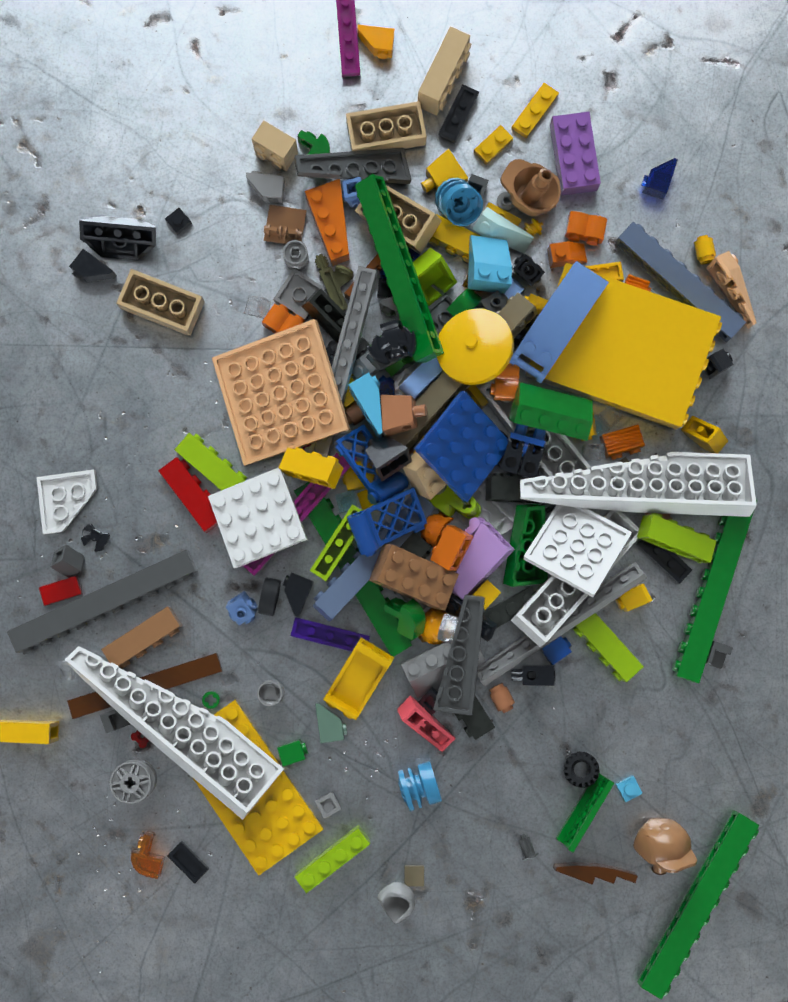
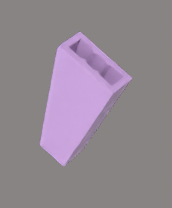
[452,522,515,599]

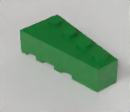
[503,504,548,587]

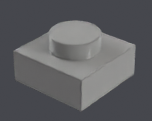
[315,791,342,819]

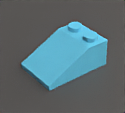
[468,235,512,294]
[349,372,382,440]

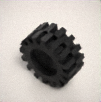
[563,751,600,788]

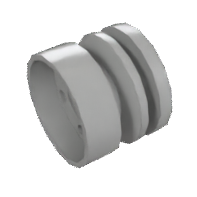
[109,758,157,804]

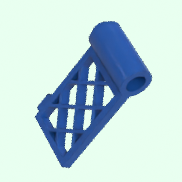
[334,424,409,505]
[347,487,427,557]

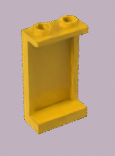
[323,637,394,720]

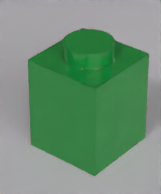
[277,739,309,767]

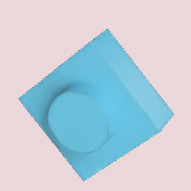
[615,775,643,802]

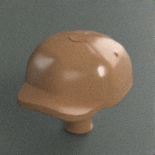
[500,159,561,217]
[633,818,697,875]

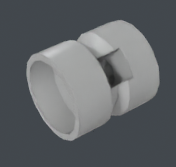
[283,240,309,271]
[257,680,284,706]

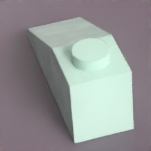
[473,207,534,253]

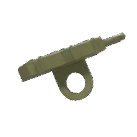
[315,254,354,311]

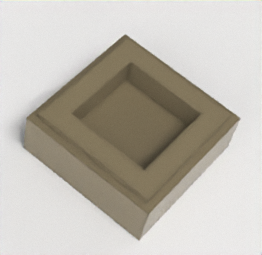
[404,865,424,886]

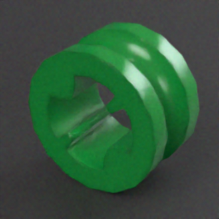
[202,691,220,709]

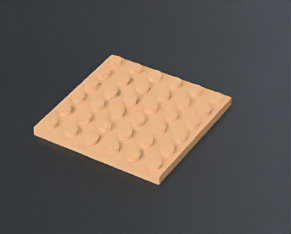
[212,319,350,466]

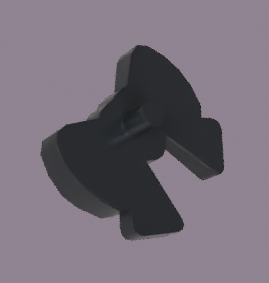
[81,523,110,552]

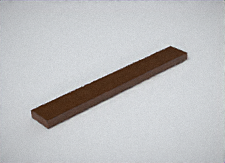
[67,653,223,719]

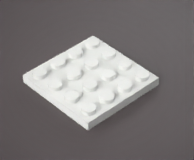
[208,467,308,569]
[523,505,632,598]

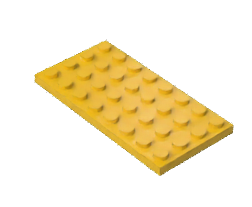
[192,699,324,876]

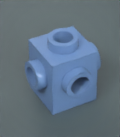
[342,177,362,208]
[226,591,258,625]

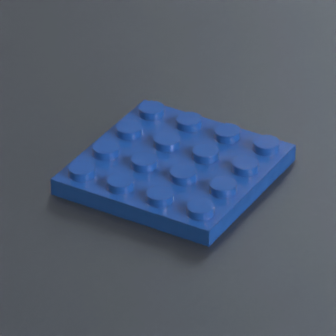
[414,391,509,502]

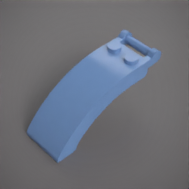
[509,261,609,384]

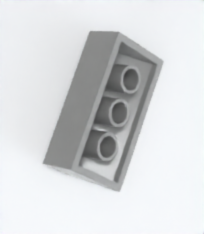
[401,638,486,699]

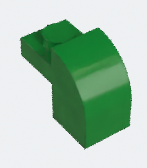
[297,130,330,155]
[446,289,482,317]
[383,597,426,641]

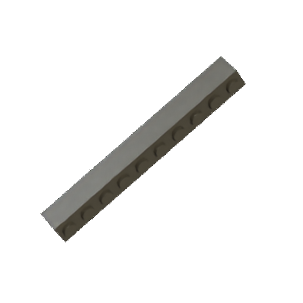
[385,293,538,451]

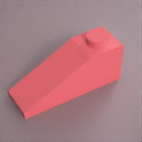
[397,696,456,752]

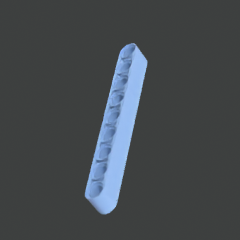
[399,277,526,400]

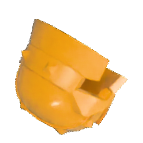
[418,608,454,645]

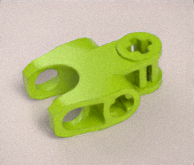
[426,485,482,520]

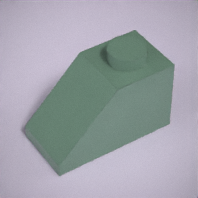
[315,702,348,743]

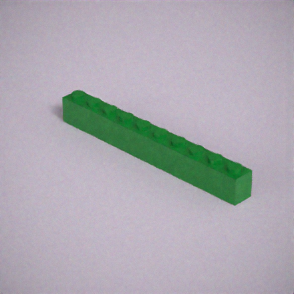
[355,174,444,363]
[294,482,412,657]
[672,500,757,683]
[637,810,759,1000]

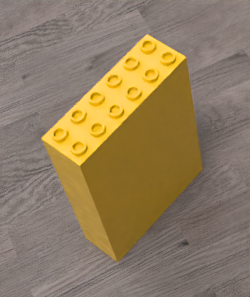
[525,263,722,429]

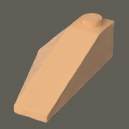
[706,251,757,329]

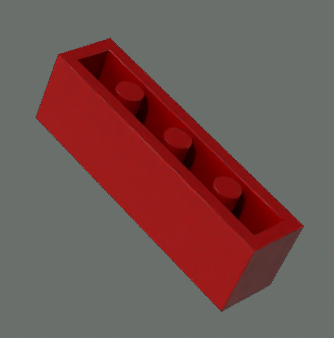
[158,457,218,533]

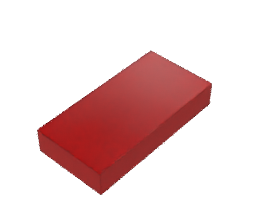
[39,576,83,606]

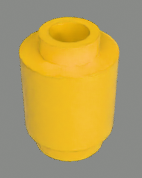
[694,235,716,265]

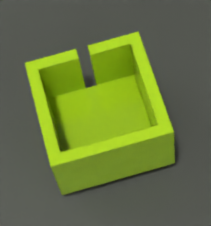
[413,247,457,306]

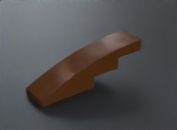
[553,862,638,885]

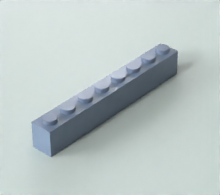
[615,222,746,343]
[312,494,435,622]

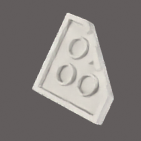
[36,469,98,535]

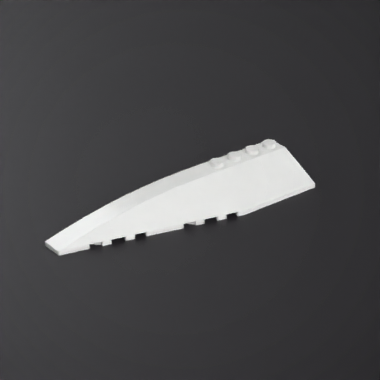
[520,452,757,517]
[65,646,284,820]

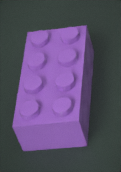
[550,112,601,196]

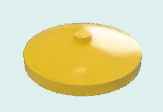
[437,309,514,385]

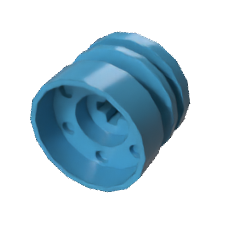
[435,178,483,226]
[398,761,442,811]

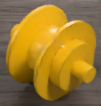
[523,218,543,236]

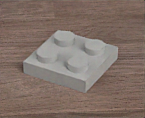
[273,269,326,321]

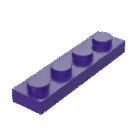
[290,617,370,651]

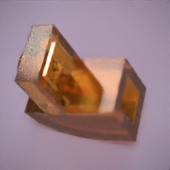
[131,831,165,879]

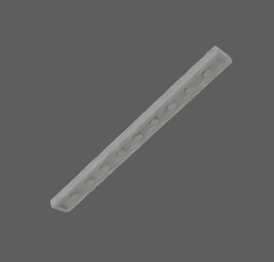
[309,266,379,458]
[477,562,647,686]

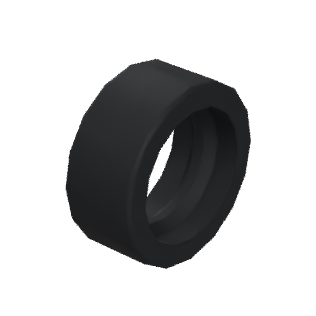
[258,577,281,616]

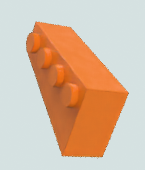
[305,179,349,266]

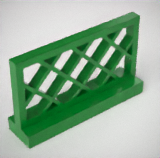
[556,773,614,853]

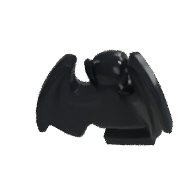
[367,319,417,364]

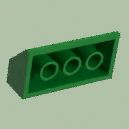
[509,382,593,441]

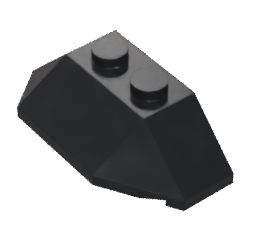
[79,216,156,260]

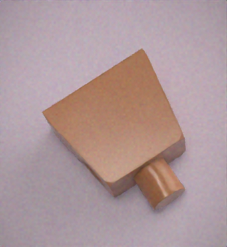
[381,395,427,436]

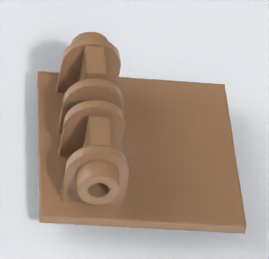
[264,204,307,244]

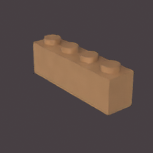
[101,606,183,669]

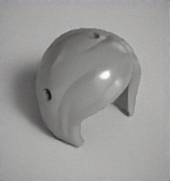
[377,882,415,924]

